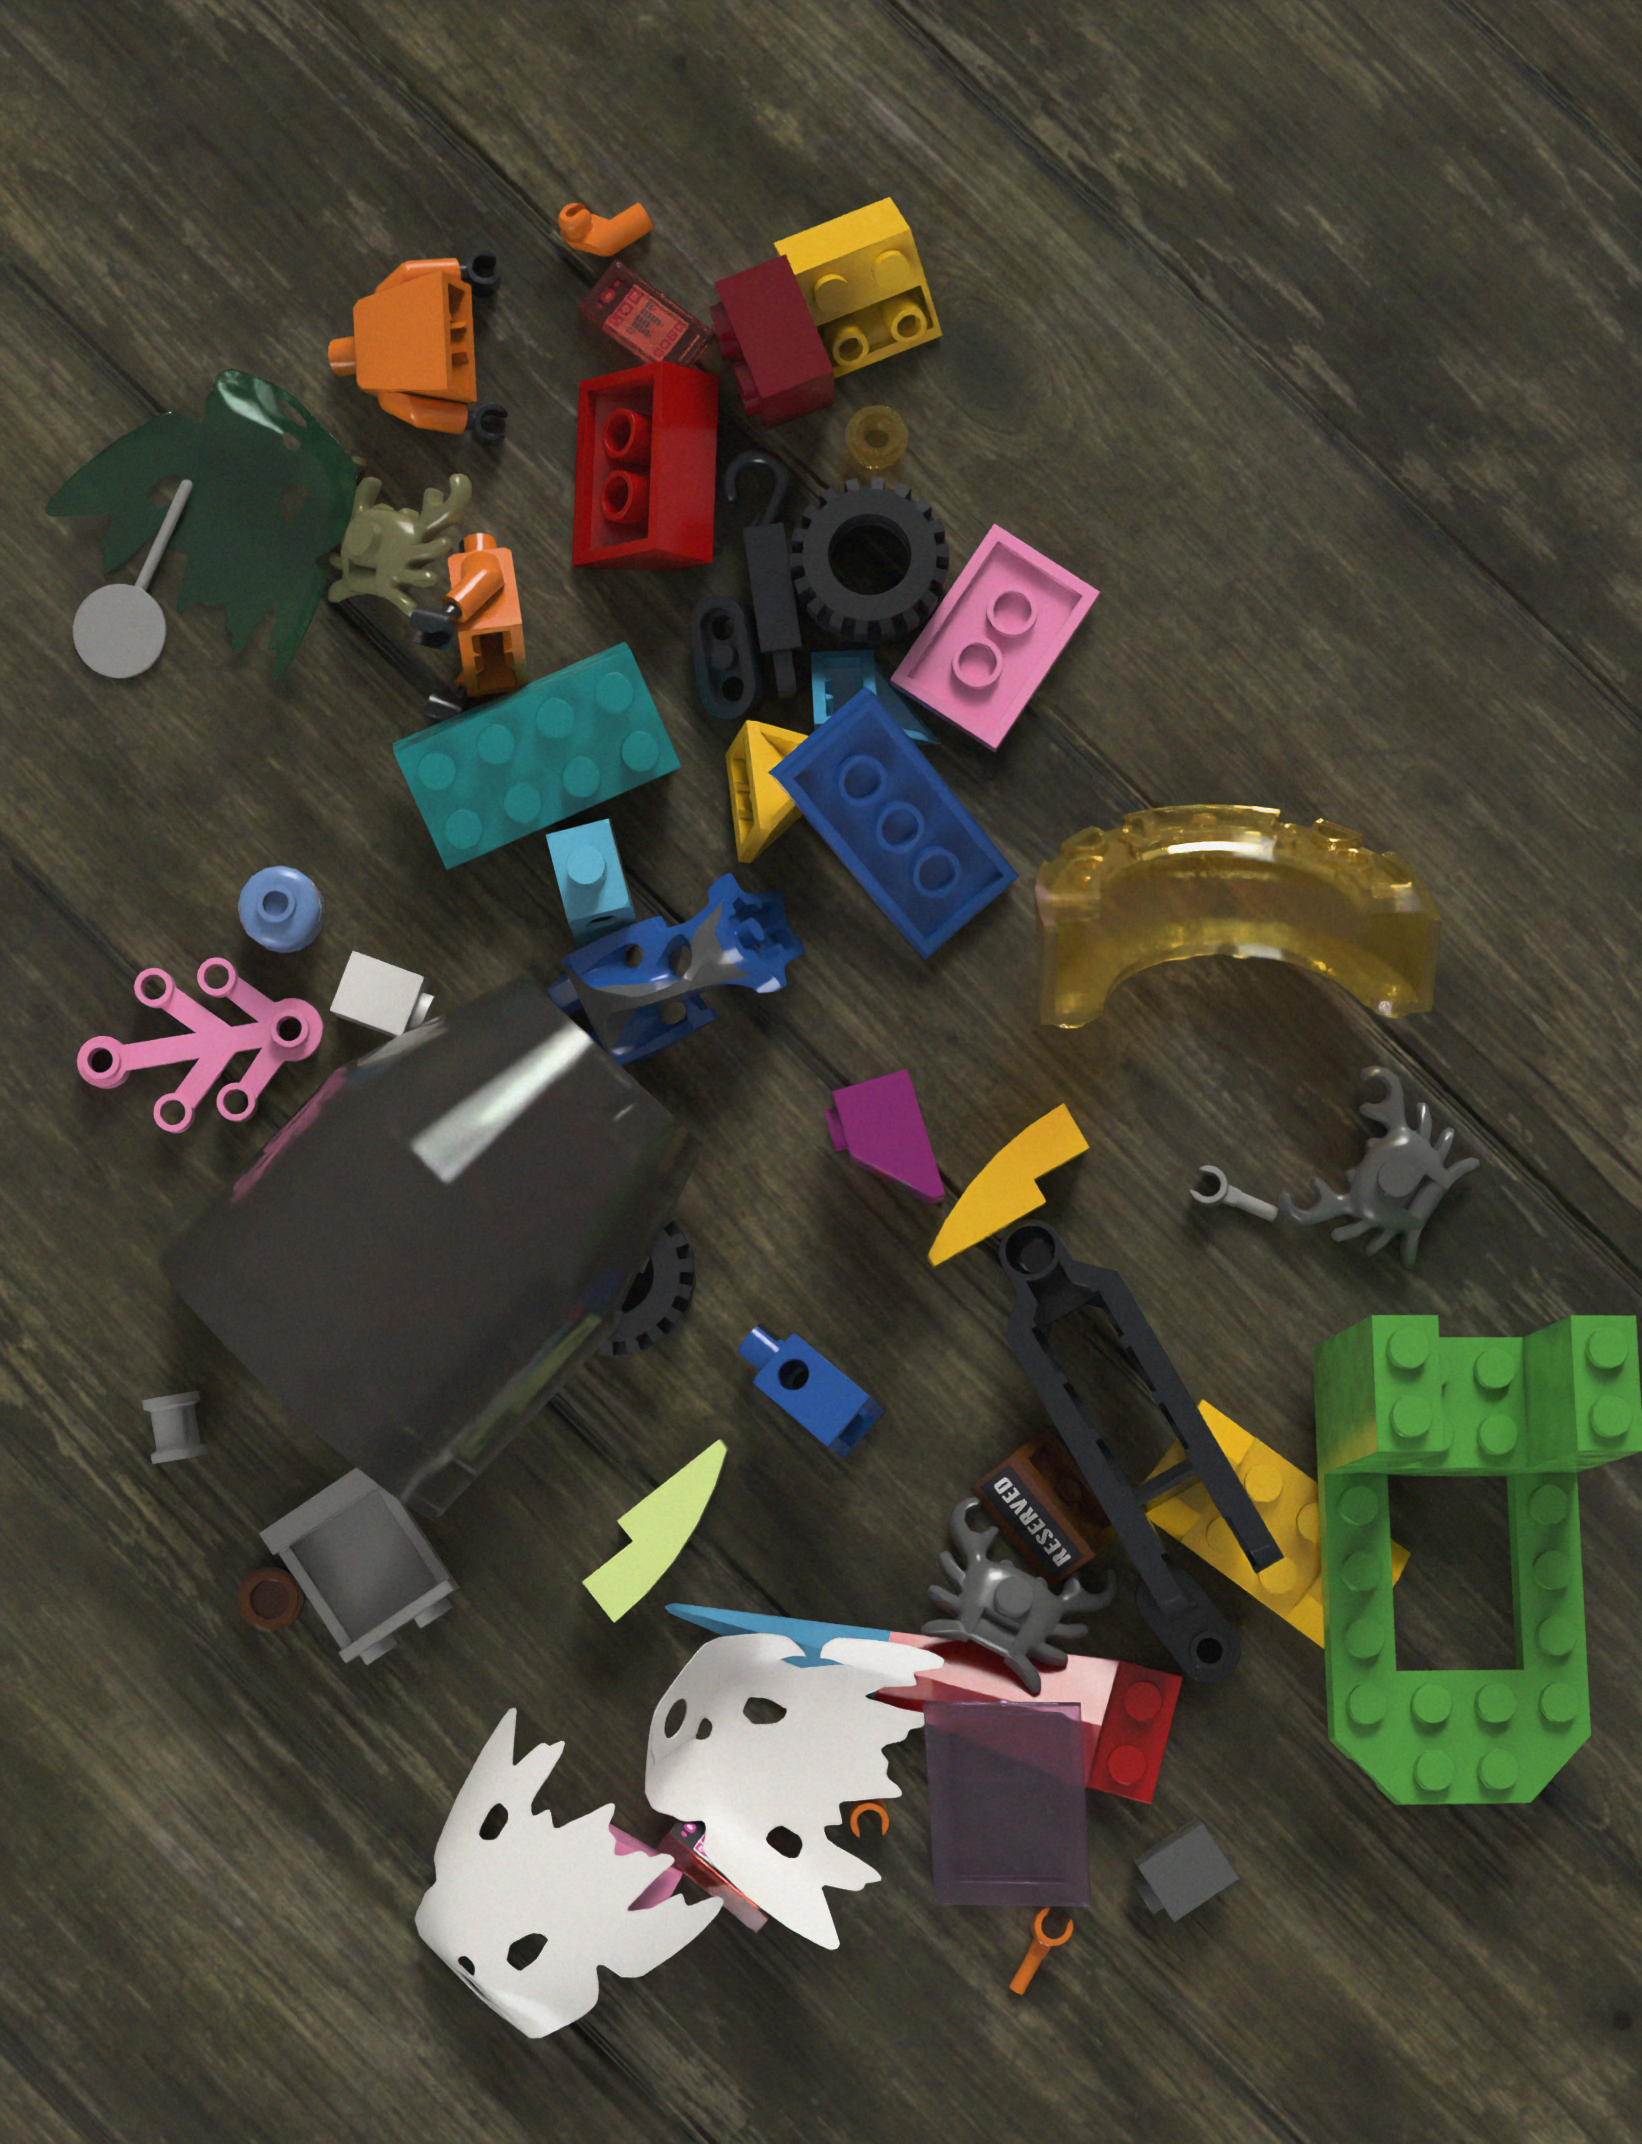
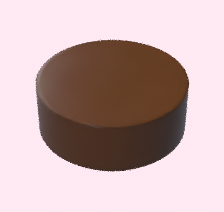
[238,1566,305,1632]

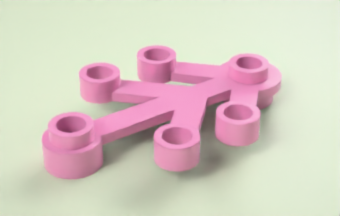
[77,957,324,1133]

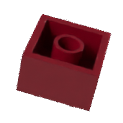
[708,254,835,432]

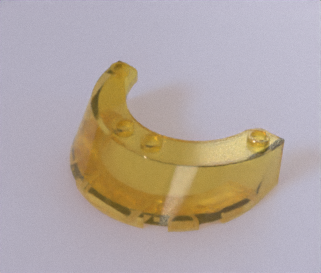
[1034,804,1441,1029]

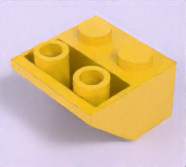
[773,197,943,379]

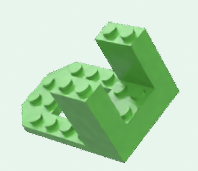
[1313,1315,1642,1805]

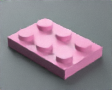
[890,524,1100,753]

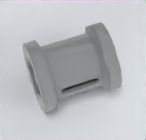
[142,1391,209,1464]

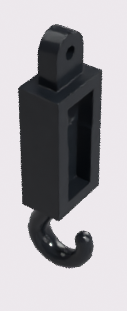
[721,447,803,703]

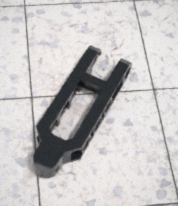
[999,1219,1285,1623]

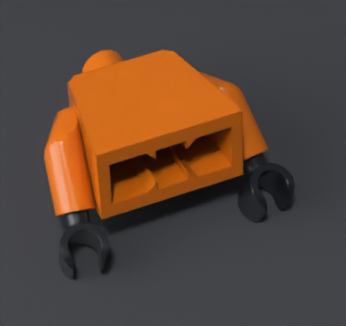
[328,249,508,446]
[409,533,529,726]

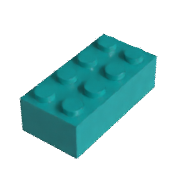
[393,642,682,870]

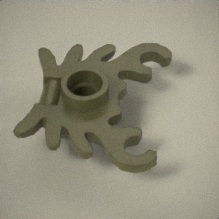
[327,455,472,617]

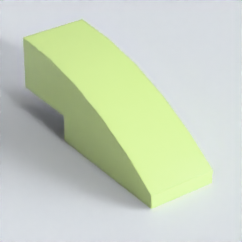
[582,1439,729,1623]

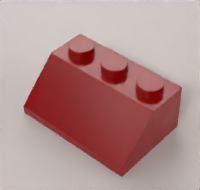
[572,361,719,571]

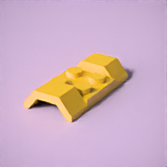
[1140,1399,1411,1650]

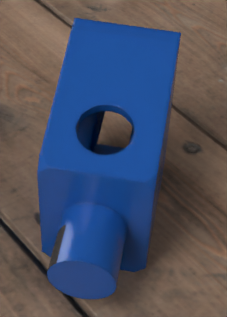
[737,1323,886,1459]

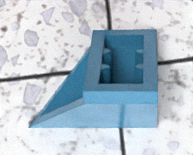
[811,649,941,745]

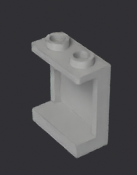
[259,1460,460,1665]

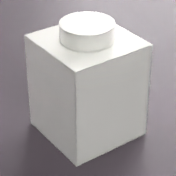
[330,951,436,1043]

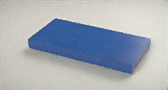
[769,687,1020,960]

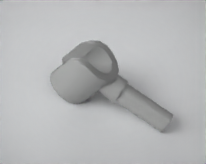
[1190,1165,1279,1222]

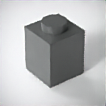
[1132,1817,1239,1922]

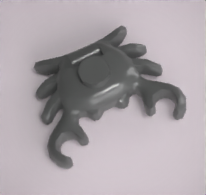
[1277,1065,1480,1269]
[920,1496,1118,1694]

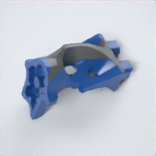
[548,873,806,1070]

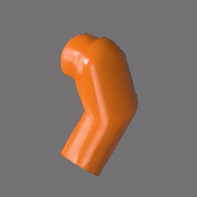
[557,202,654,257]

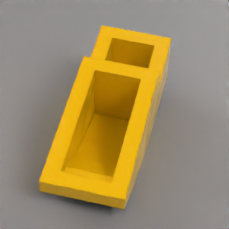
[927,1103,1090,1268]

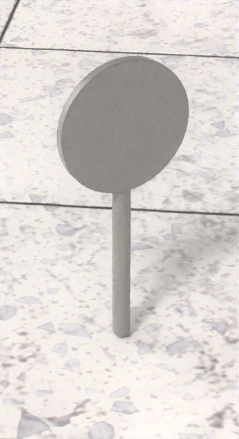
[73,479,193,678]

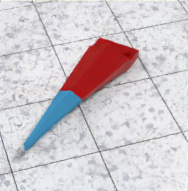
[664,1603,1184,1804]

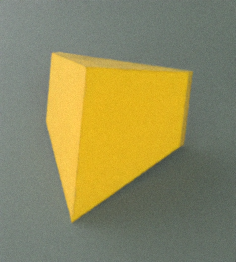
[725,720,809,863]

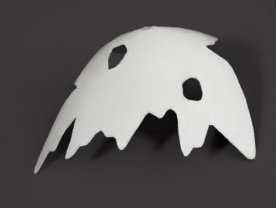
[645,1633,944,1950]
[415,1708,724,2038]

